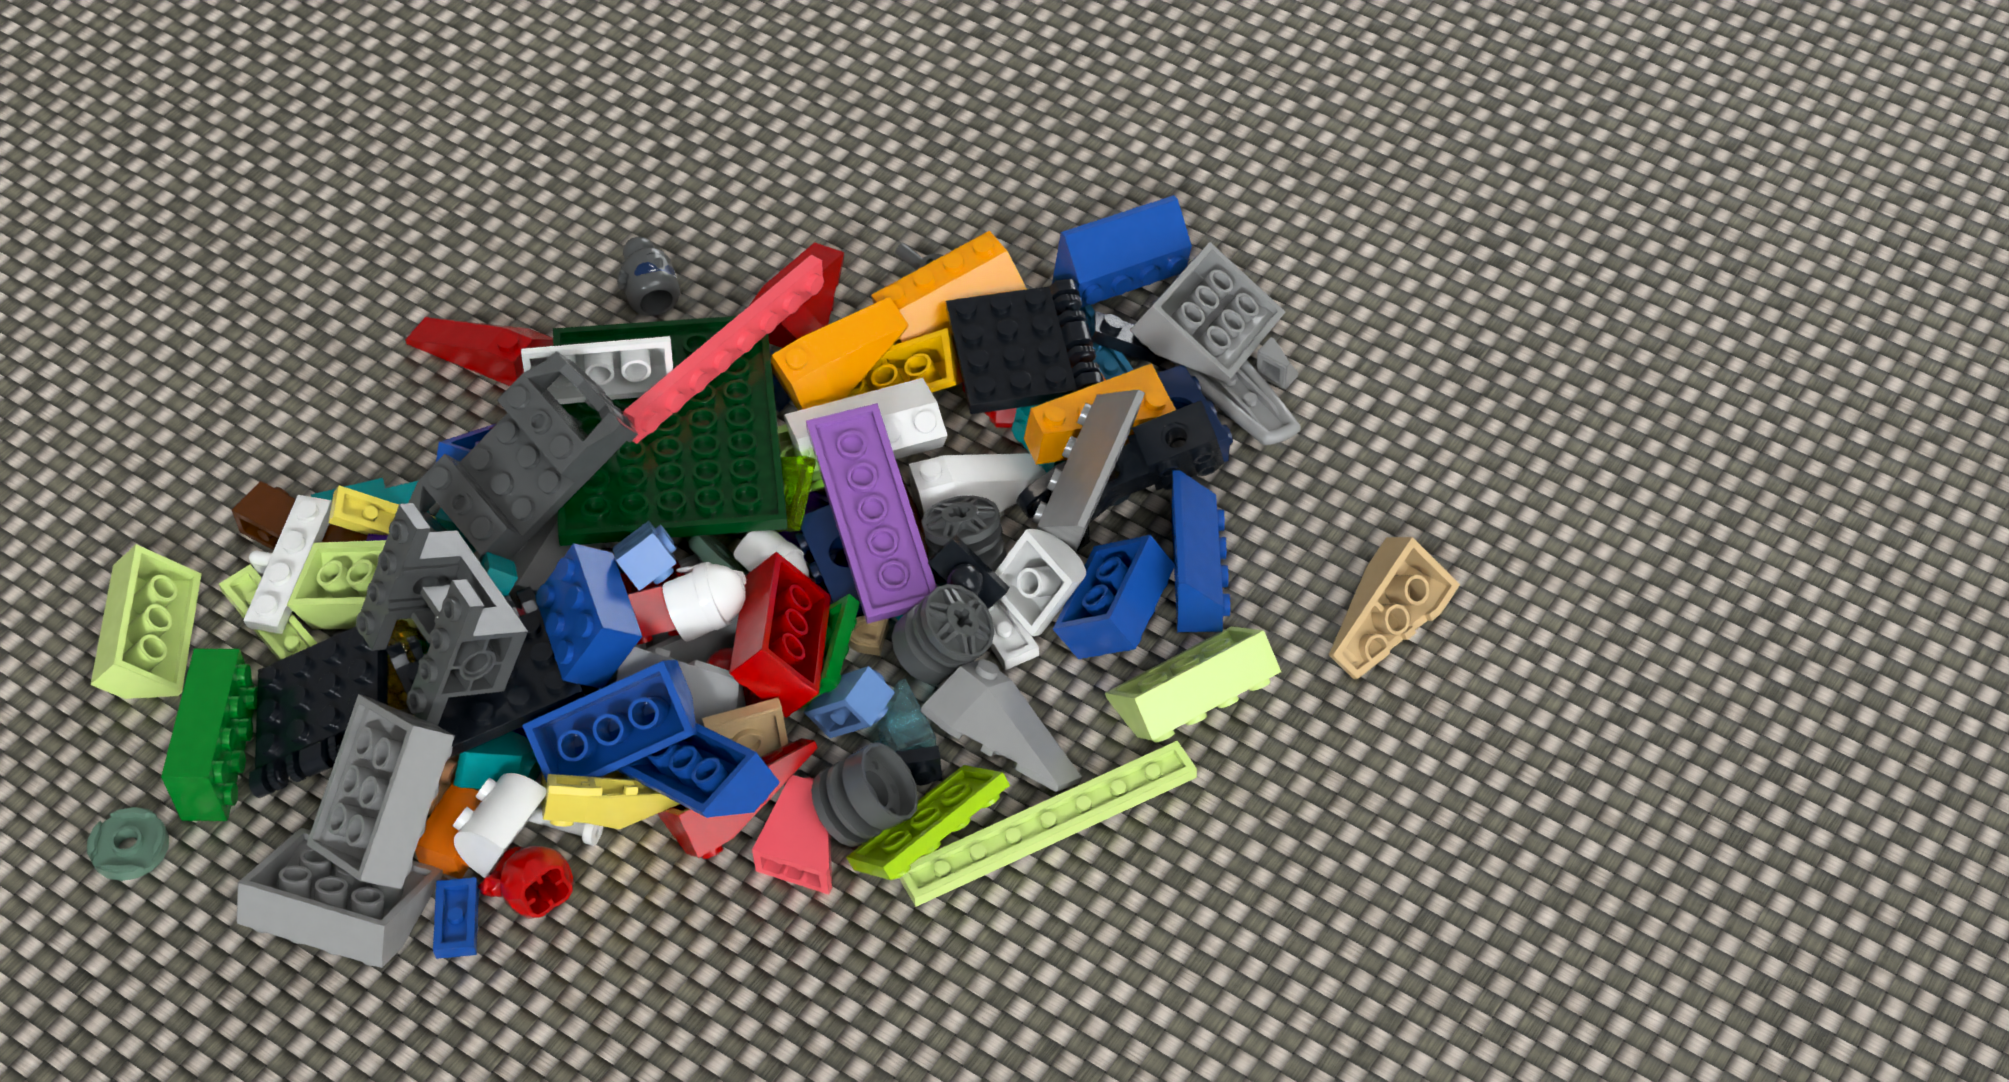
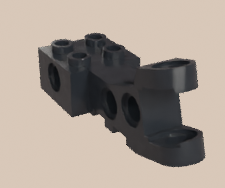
[1016,400,1225,552]

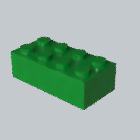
[161,648,258,821]

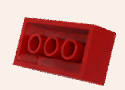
[729,552,831,718]

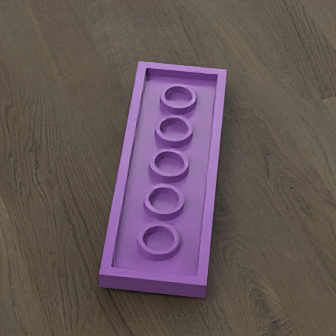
[806,403,937,624]

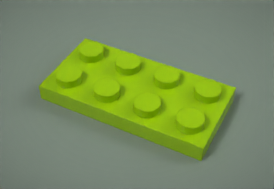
[846,765,1010,880]

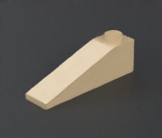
[1329,537,1460,679]

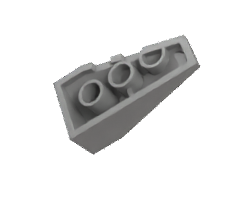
[920,659,1082,792]

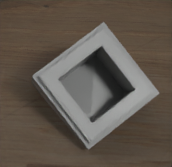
[1256,337,1298,390]

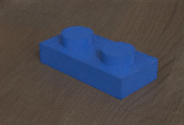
[433,877,479,959]

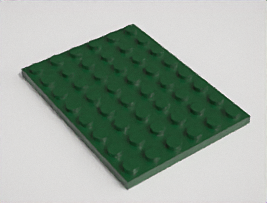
[553,316,787,546]

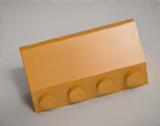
[871,230,1027,344]

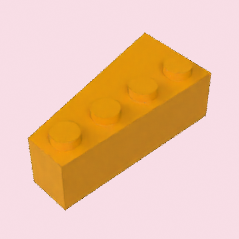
[1024,363,1176,465]

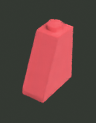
[752,775,832,895]

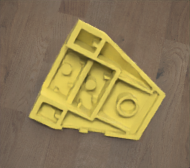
[541,770,679,829]

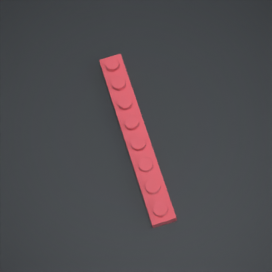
[623,255,824,444]

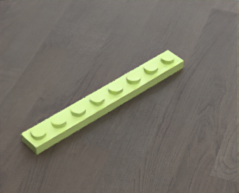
[899,741,1197,907]

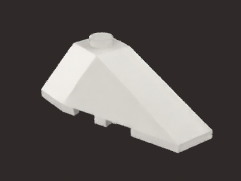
[909,453,1046,519]

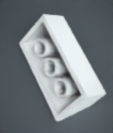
[521,336,673,404]
[784,378,948,484]

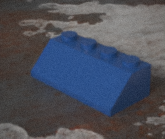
[1052,195,1192,307]
[1171,470,1230,633]
[522,660,697,783]
[617,723,780,818]

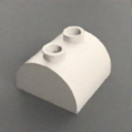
[995,529,1086,636]
[453,773,546,878]

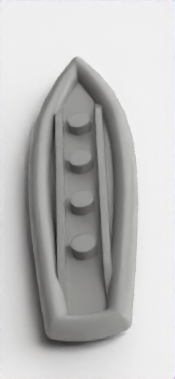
[1150,300,1301,445]

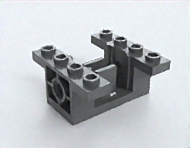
[356,503,528,726]

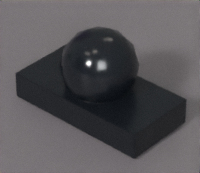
[928,535,1010,609]

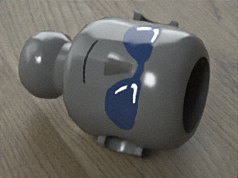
[617,236,680,316]

